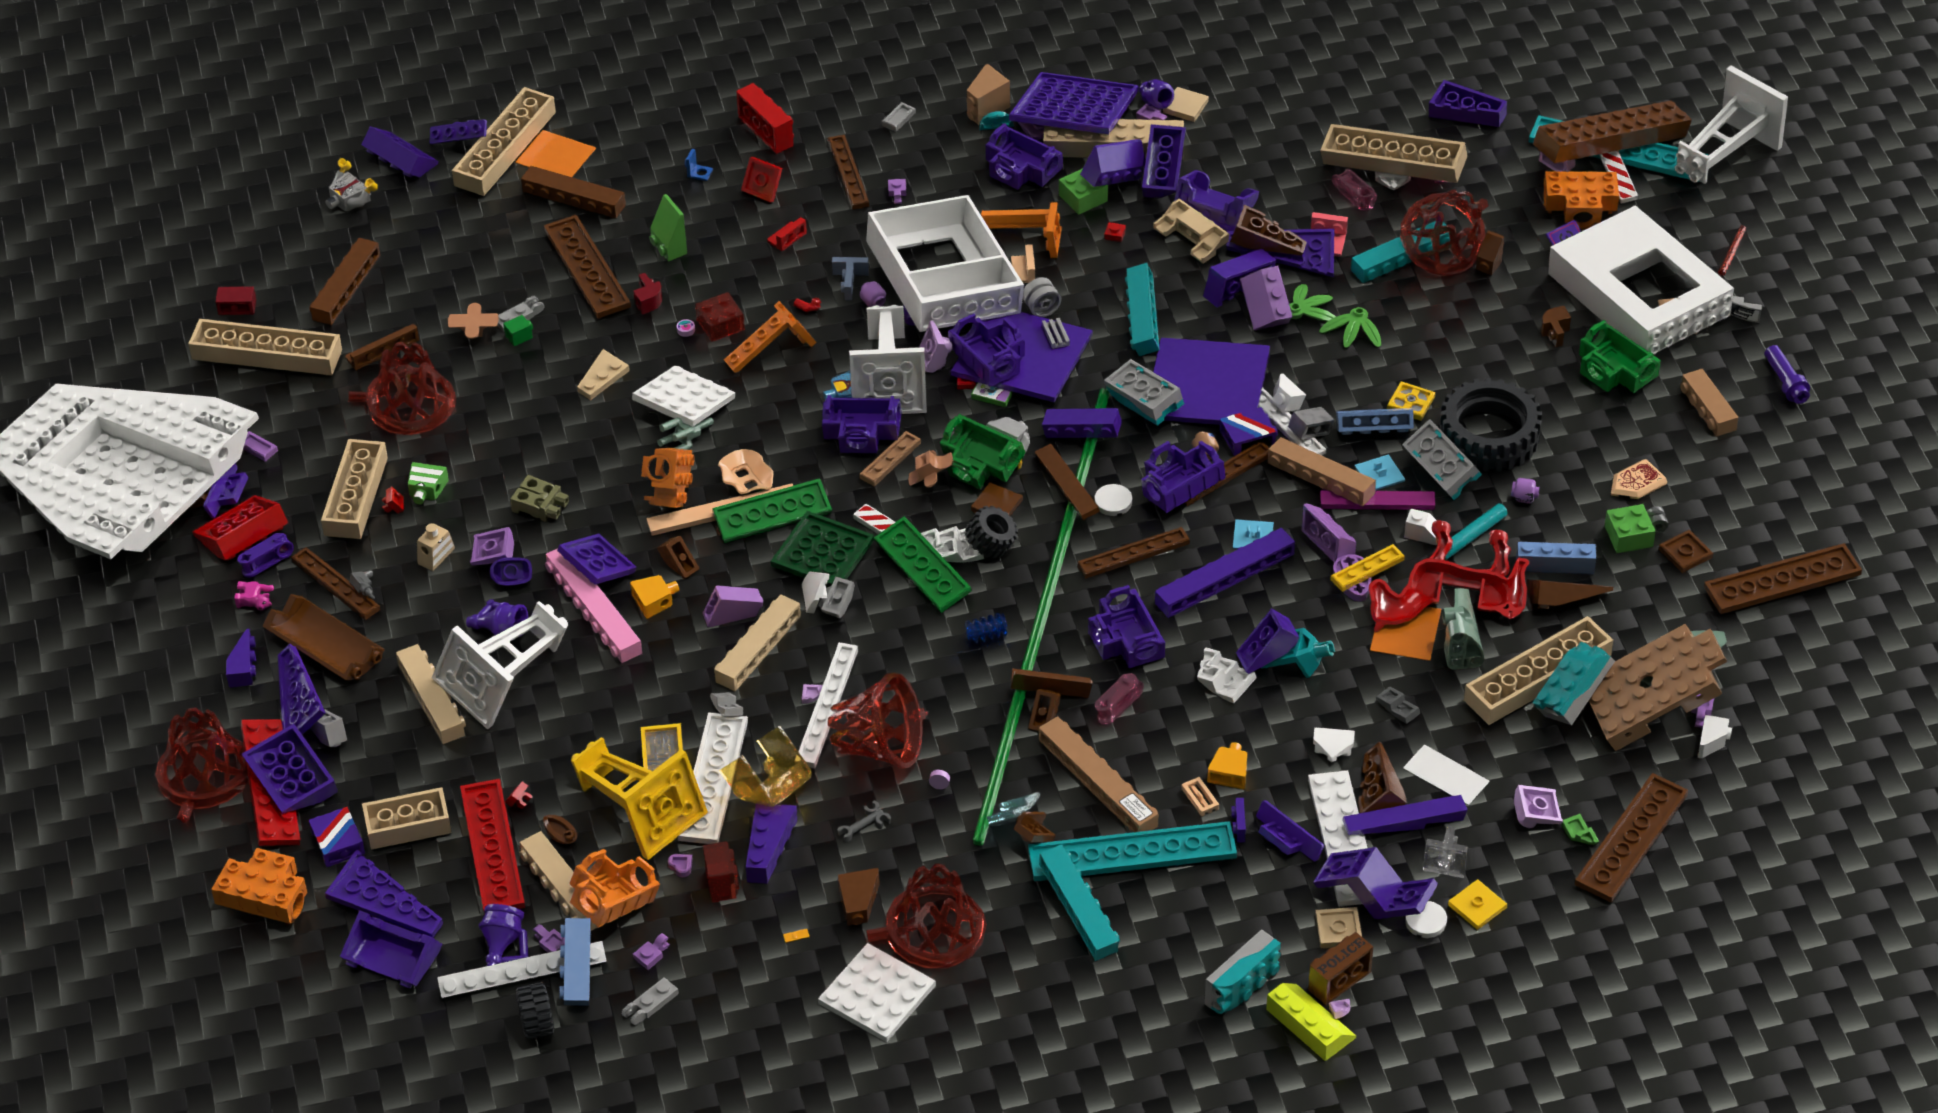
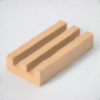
[1182,777,1219,817]

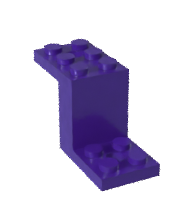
[1313,847,1438,919]

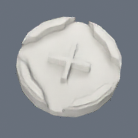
[1095,484,1132,516]
[1405,901,1447,938]

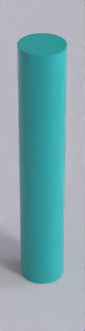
[1435,503,1508,561]

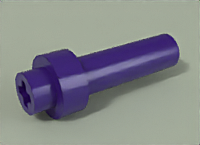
[1764,345,1810,404]

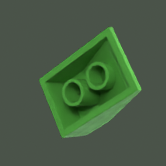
[650,194,687,261]

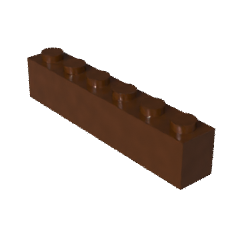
[521,166,626,218]
[309,238,380,325]

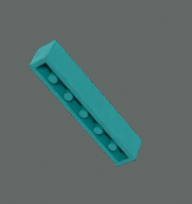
[1351,219,1453,283]
[1125,263,1160,356]
[1039,844,1120,961]

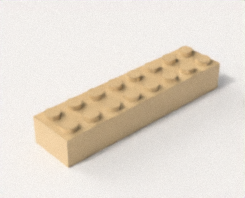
[452,87,556,196]
[1043,119,1184,159]
[1320,124,1467,183]
[189,319,342,375]
[1464,616,1613,725]

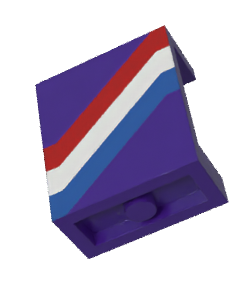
[1220,407,1278,456]
[309,807,365,867]

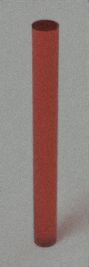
[1718,225,1746,276]

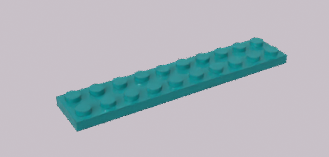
[1529,115,1708,182]
[1028,821,1237,881]

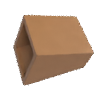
[967,64,1010,125]

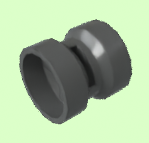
[1647,506,1669,533]

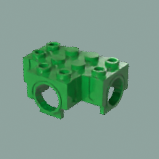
[1579,320,1661,393]
[940,414,1025,490]

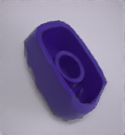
[490,557,532,585]

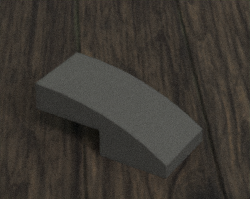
[1376,687,1420,724]

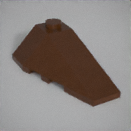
[1230,205,1307,256]
[1526,579,1613,609]
[1358,742,1407,813]

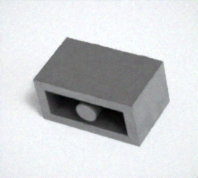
[1288,407,1334,440]

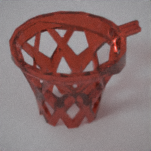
[1400,189,1489,276]
[349,342,456,435]
[828,673,928,769]
[155,708,249,823]
[866,864,986,968]

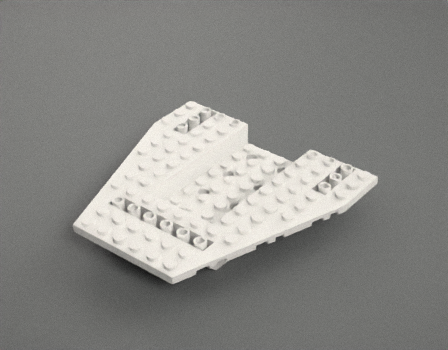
[0,384,259,559]

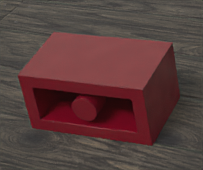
[216,286,257,315]

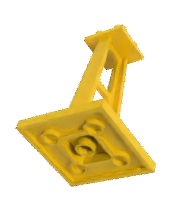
[571,737,708,860]

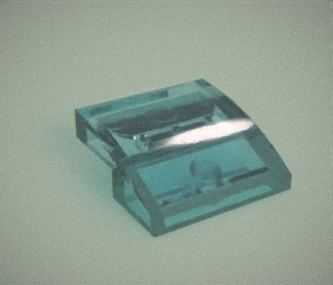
[987,792,1040,824]

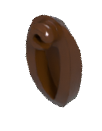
[543,815,578,844]

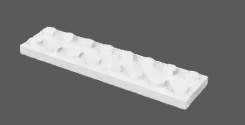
[677,712,748,845]
[1308,770,1367,907]

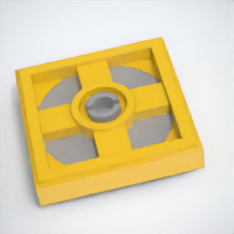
[1387,382,1435,421]

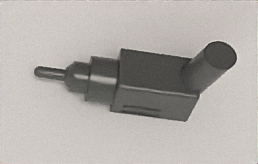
[349,570,375,599]

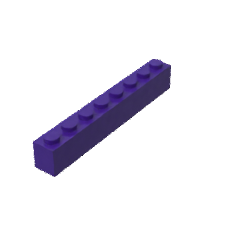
[1155,528,1295,618]

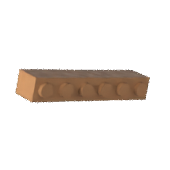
[1268,437,1376,506]

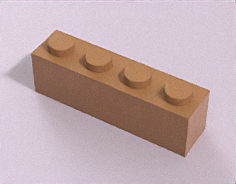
[1680,369,1739,437]

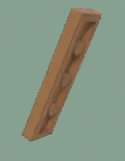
[860,431,921,487]

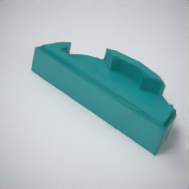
[979,111,1014,130]

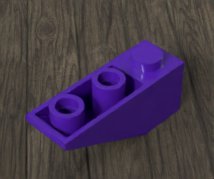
[226,629,256,688]

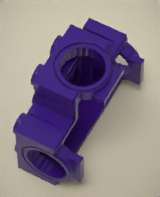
[985,123,1063,190]
[948,313,1025,387]
[822,395,902,453]
[1141,441,1226,513]
[1088,585,1165,668]

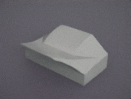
[818,577,855,618]

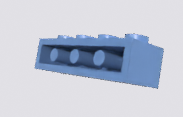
[1336,408,1414,435]
[1516,542,1596,574]
[560,918,591,1006]

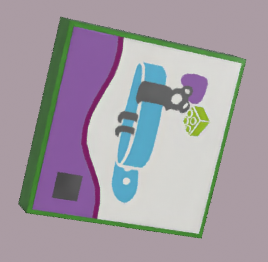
[971,382,1014,407]

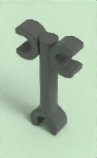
[837,800,891,842]

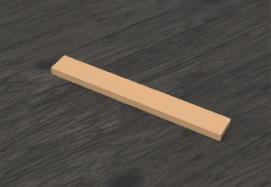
[646,484,793,536]

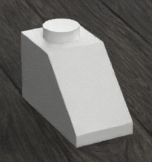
[1272,374,1306,412]
[1404,509,1437,545]
[1698,715,1732,758]

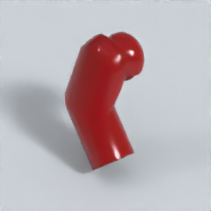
[794,298,821,312]

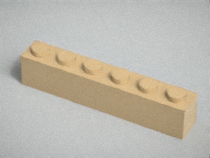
[714,594,801,691]
[396,644,466,744]
[519,831,597,931]

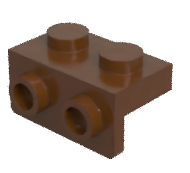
[1014,812,1056,843]

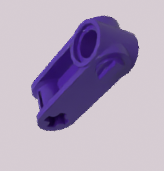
[238,533,294,577]

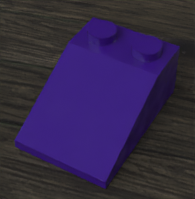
[1236,608,1299,674]

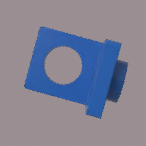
[685,149,713,181]

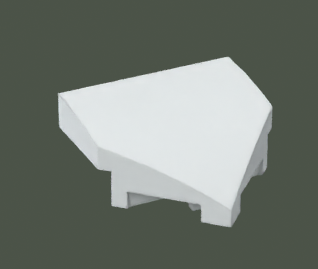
[1375,171,1411,190]
[802,572,829,613]
[1313,728,1355,762]

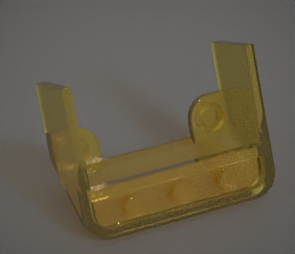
[719,726,811,807]

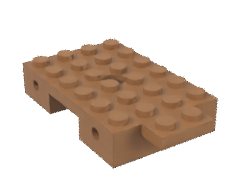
[1589,624,1727,751]

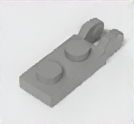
[497,296,544,332]
[621,978,679,1025]

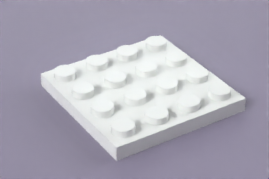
[632,366,735,427]
[818,943,936,1042]

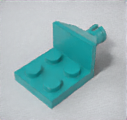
[1261,628,1335,678]

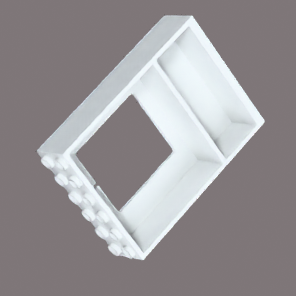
[866,195,1024,332]
[1548,206,1734,354]

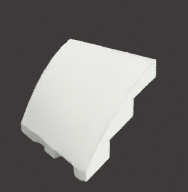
[921,526,984,562]
[1197,648,1257,703]

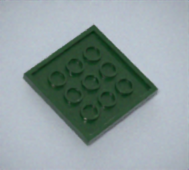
[771,511,874,587]

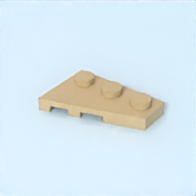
[577,349,630,400]

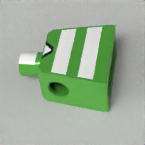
[408,462,449,504]

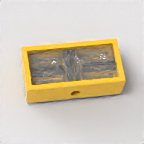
[641,723,683,771]

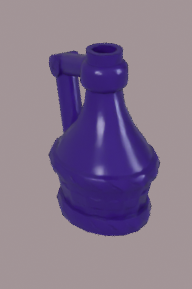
[466,599,529,637]
[479,904,528,966]

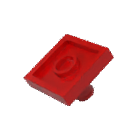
[741,157,783,202]

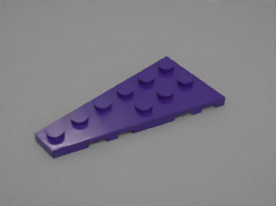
[278,644,326,734]

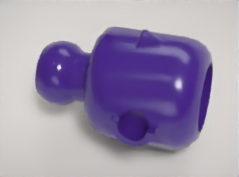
[1139,79,1175,109]

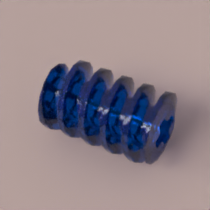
[965,613,1008,643]

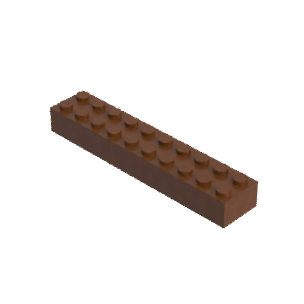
[1533,101,1692,163]

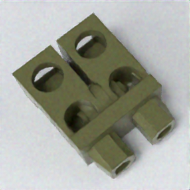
[511,475,569,522]

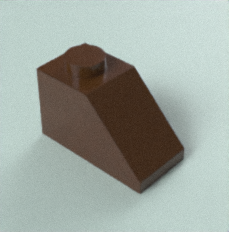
[1476,230,1504,275]
[657,536,700,579]
[1028,689,1061,731]

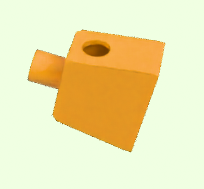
[630,575,680,619]
[1207,742,1247,790]

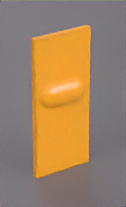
[783,929,810,943]

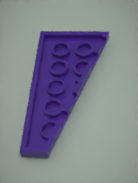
[1227,229,1335,277]
[325,849,443,938]

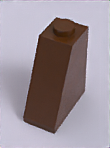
[838,868,880,926]

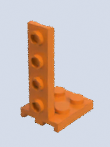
[981,202,1062,258]
[724,301,817,373]

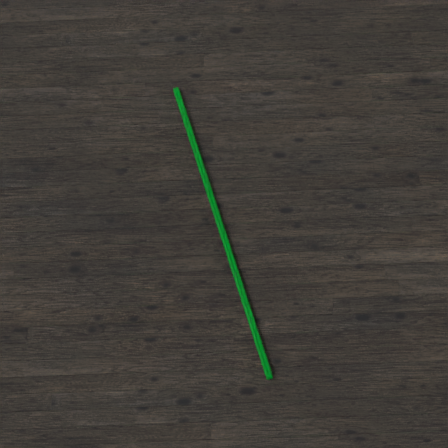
[973,388,1110,846]

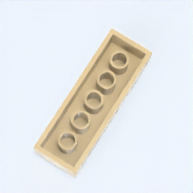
[321,439,388,539]

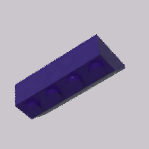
[1142,124,1186,198]
[361,126,439,178]
[1080,139,1145,187]

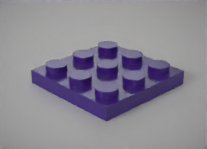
[557,534,637,585]

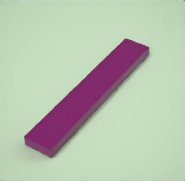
[1320,491,1435,510]

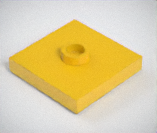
[1448,879,1507,930]

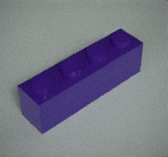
[1042,408,1122,438]

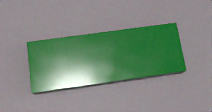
[712,478,832,543]
[874,516,972,613]

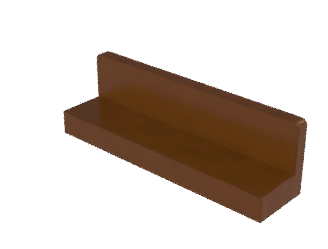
[345,324,419,370]
[1011,668,1092,698]

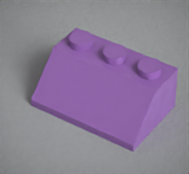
[1240,266,1292,330]
[1302,503,1356,562]

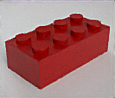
[736,83,794,154]

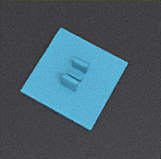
[1355,454,1405,491]
[1233,520,1274,549]

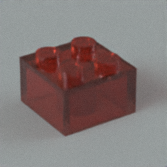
[695,292,745,342]
[703,841,739,903]

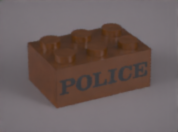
[1308,932,1373,1006]

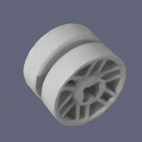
[1023,277,1061,317]

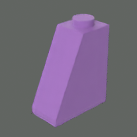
[703,586,763,627]

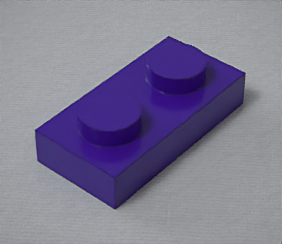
[1231,798,1246,842]

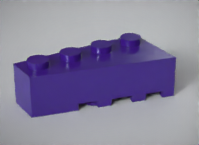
[1429,80,1507,127]
[1203,249,1276,308]
[746,803,798,884]

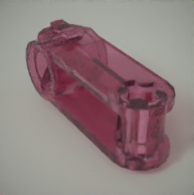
[1332,169,1377,210]
[1095,674,1144,724]

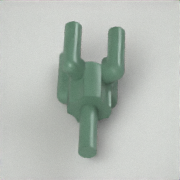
[657,417,714,450]

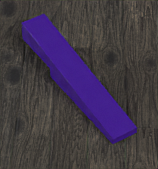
[1342,795,1468,835]

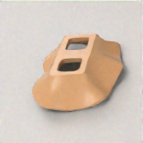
[718,449,774,494]

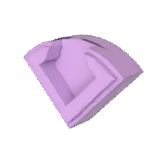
[802,684,823,704]
[1329,999,1350,1019]

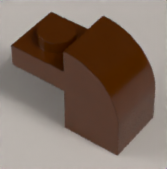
[1541,306,1571,347]

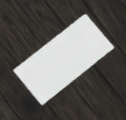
[1403,745,1490,805]

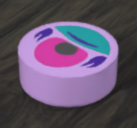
[677,319,695,337]

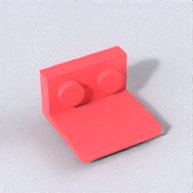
[1311,212,1348,257]

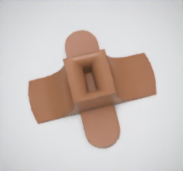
[448,303,499,339]
[908,450,953,488]

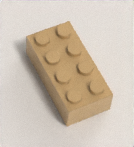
[362,787,451,850]

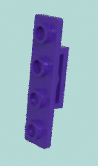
[430,119,487,144]
[203,463,248,519]
[1256,800,1324,861]

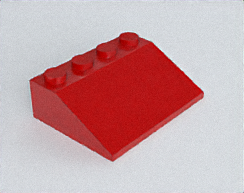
[192,495,288,560]

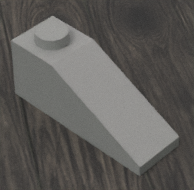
[310,709,347,747]

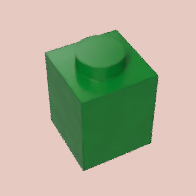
[503,315,533,346]

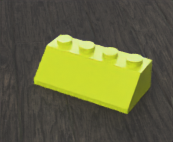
[1266,983,1356,1061]

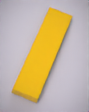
[1331,544,1405,592]

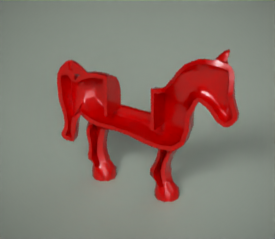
[1369,520,1529,632]

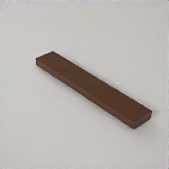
[828,134,869,210]
[1183,441,1269,506]
[1035,444,1100,520]
[1077,527,1190,579]
[291,547,380,620]

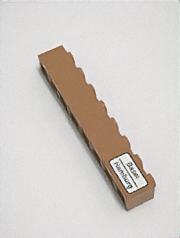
[1039,716,1159,832]

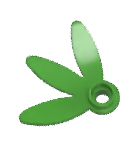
[1289,284,1336,322]
[1319,307,1381,347]

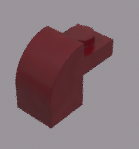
[633,273,662,315]

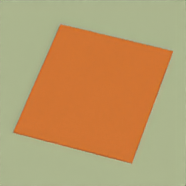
[515,130,596,177]
[1370,606,1441,661]

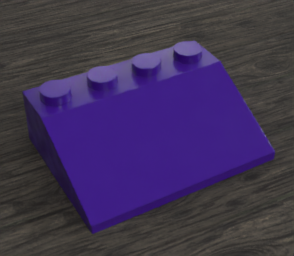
[242,723,338,814]

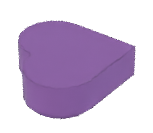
[668,854,693,877]

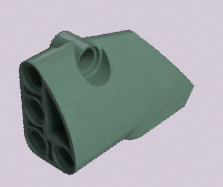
[1442,588,1484,669]

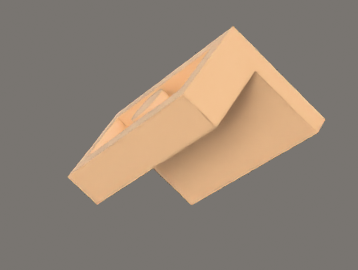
[1011,245,1035,283]

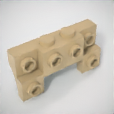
[1153,199,1229,263]

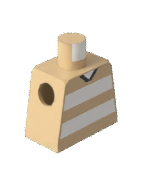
[417,524,455,571]

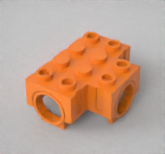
[1544,171,1619,229]
[641,448,695,508]
[211,848,307,924]
[569,849,660,928]

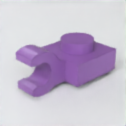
[1136,103,1167,120]
[888,179,906,204]
[1691,694,1714,728]
[533,924,565,953]
[633,933,669,970]

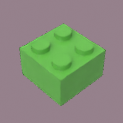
[1059,168,1108,215]
[1604,504,1656,553]

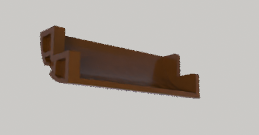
[263,594,385,680]

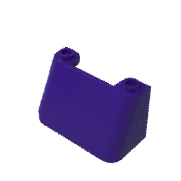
[1174,170,1259,231]
[340,910,443,989]

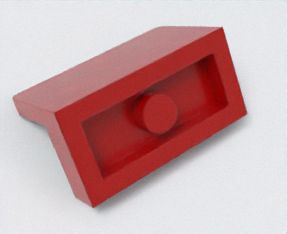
[767,217,807,251]

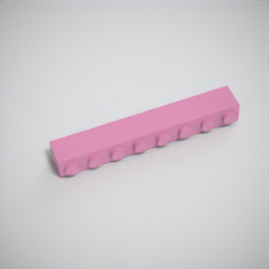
[545,549,642,663]

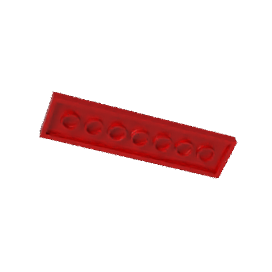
[241,719,301,846]
[460,779,525,915]

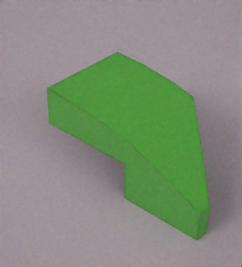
[1561,814,1599,845]

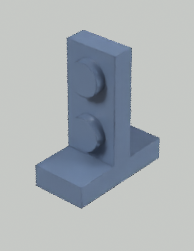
[832,257,869,300]

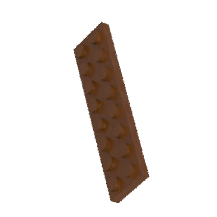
[544,215,631,318]
[1704,543,1862,614]
[1574,773,1688,902]

